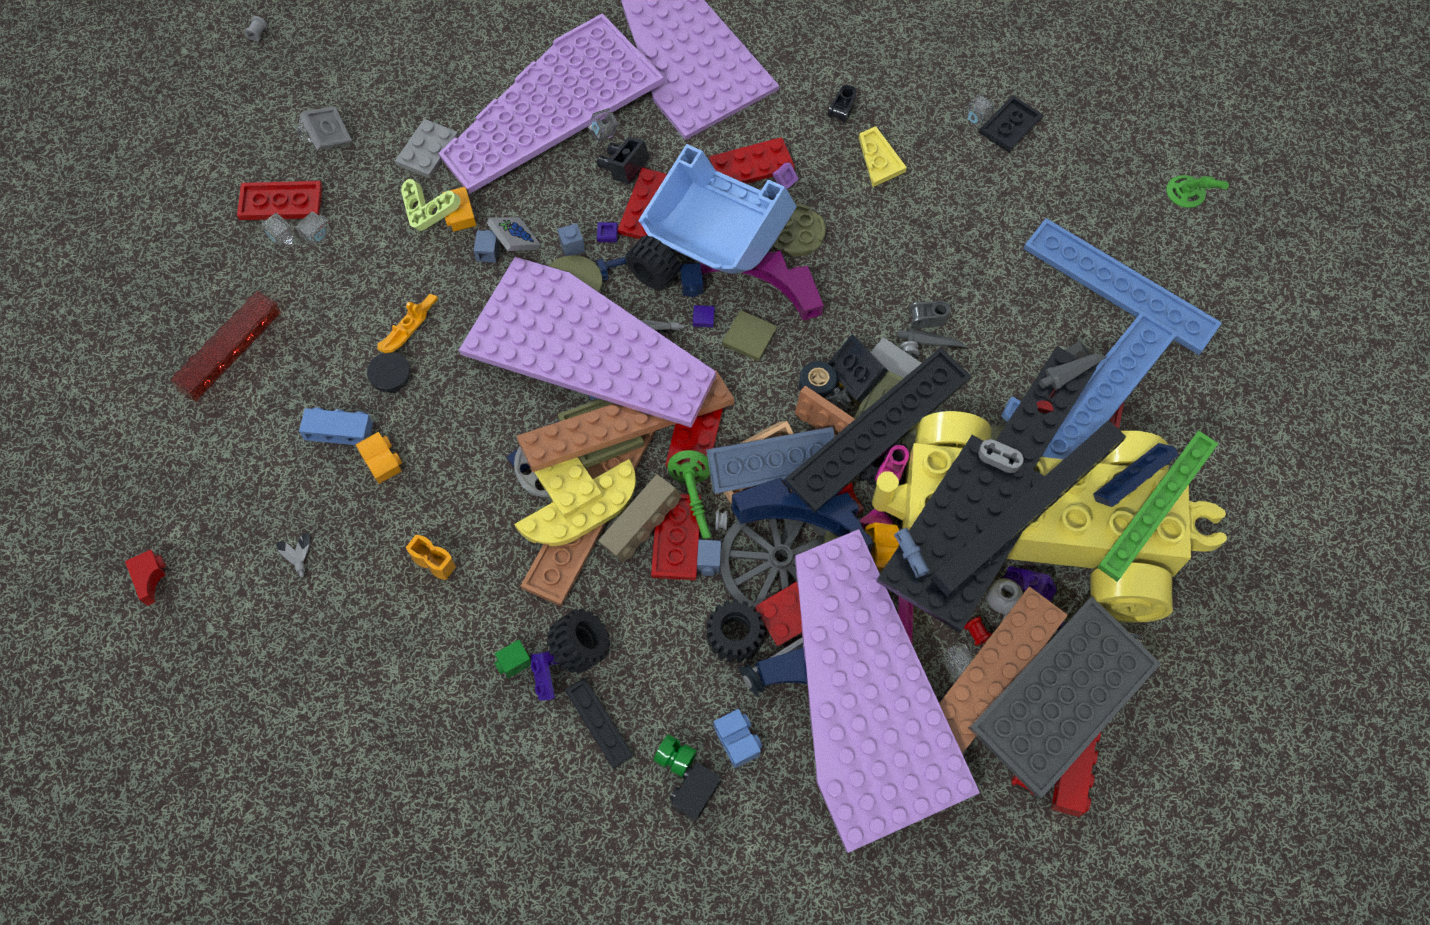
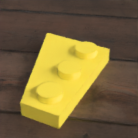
[859,126,907,187]

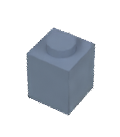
[558,223,585,256]
[474,230,500,263]
[697,540,721,576]

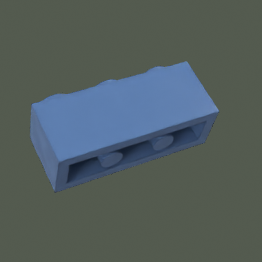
[299,407,373,445]

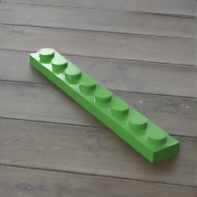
[1097,430,1218,582]

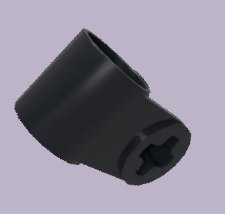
[827,85,856,123]

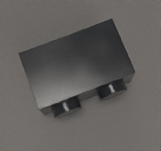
[670,762,721,823]

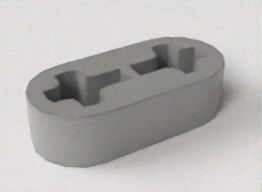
[978,439,1023,473]

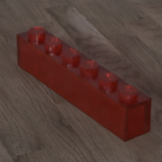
[170,290,281,402]

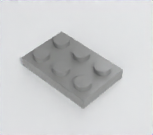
[395,119,459,178]

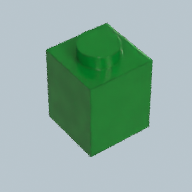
[494,640,531,678]

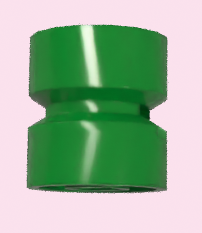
[653,734,698,778]

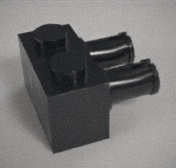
[597,136,650,184]

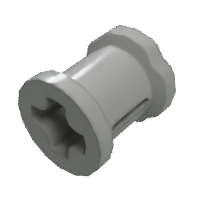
[244,16,268,42]

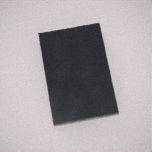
[978,95,1043,153]
[827,334,888,403]

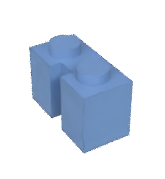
[713,709,762,768]

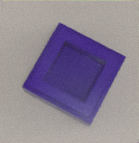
[597,222,618,243]
[693,305,714,328]

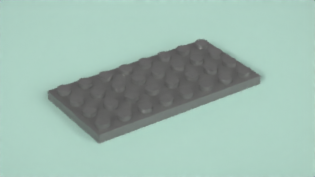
[968,596,1161,799]

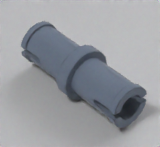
[894,528,930,578]

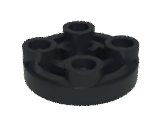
[367,352,411,393]

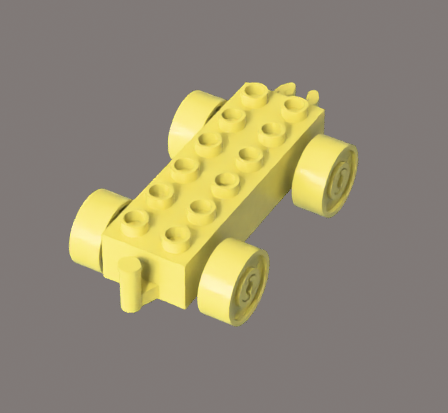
[872,411,1227,623]

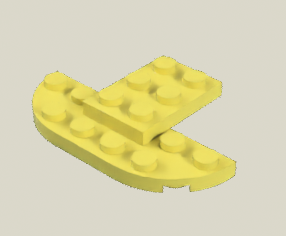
[514,457,636,546]

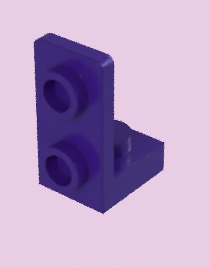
[1003,566,1057,602]
[530,651,559,701]

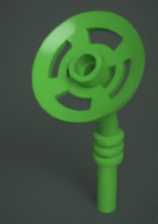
[1166,175,1229,208]
[668,450,711,540]

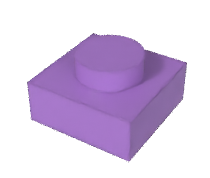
[773,163,799,189]

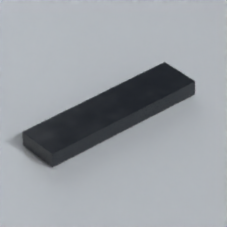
[565,678,634,770]

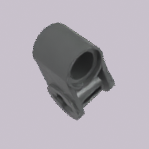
[909,301,950,328]

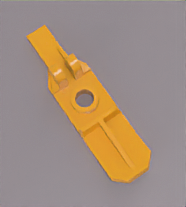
[377,294,438,353]

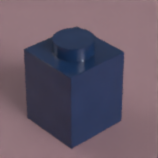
[680,263,703,297]

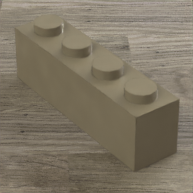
[598,474,681,564]

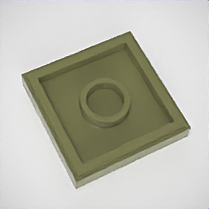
[722,310,777,362]

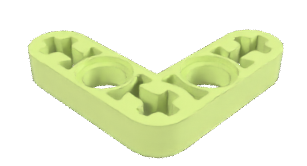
[401,179,461,231]

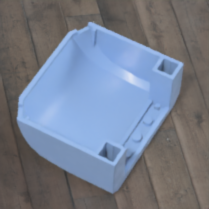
[638,144,797,274]

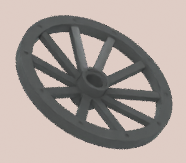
[720,519,828,613]

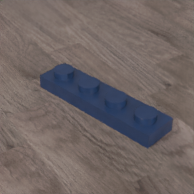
[1093,443,1178,507]

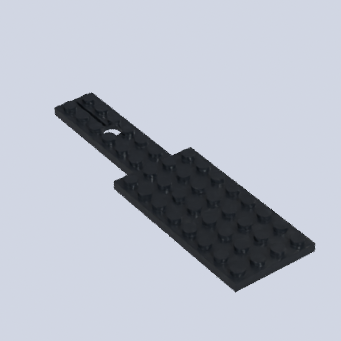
[876,346,1097,633]

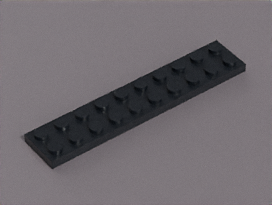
[784,347,971,513]

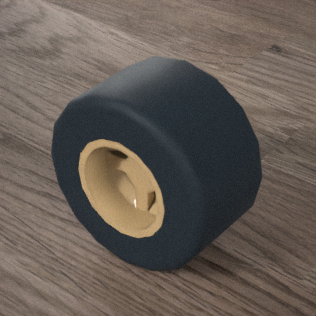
[798,361,837,400]

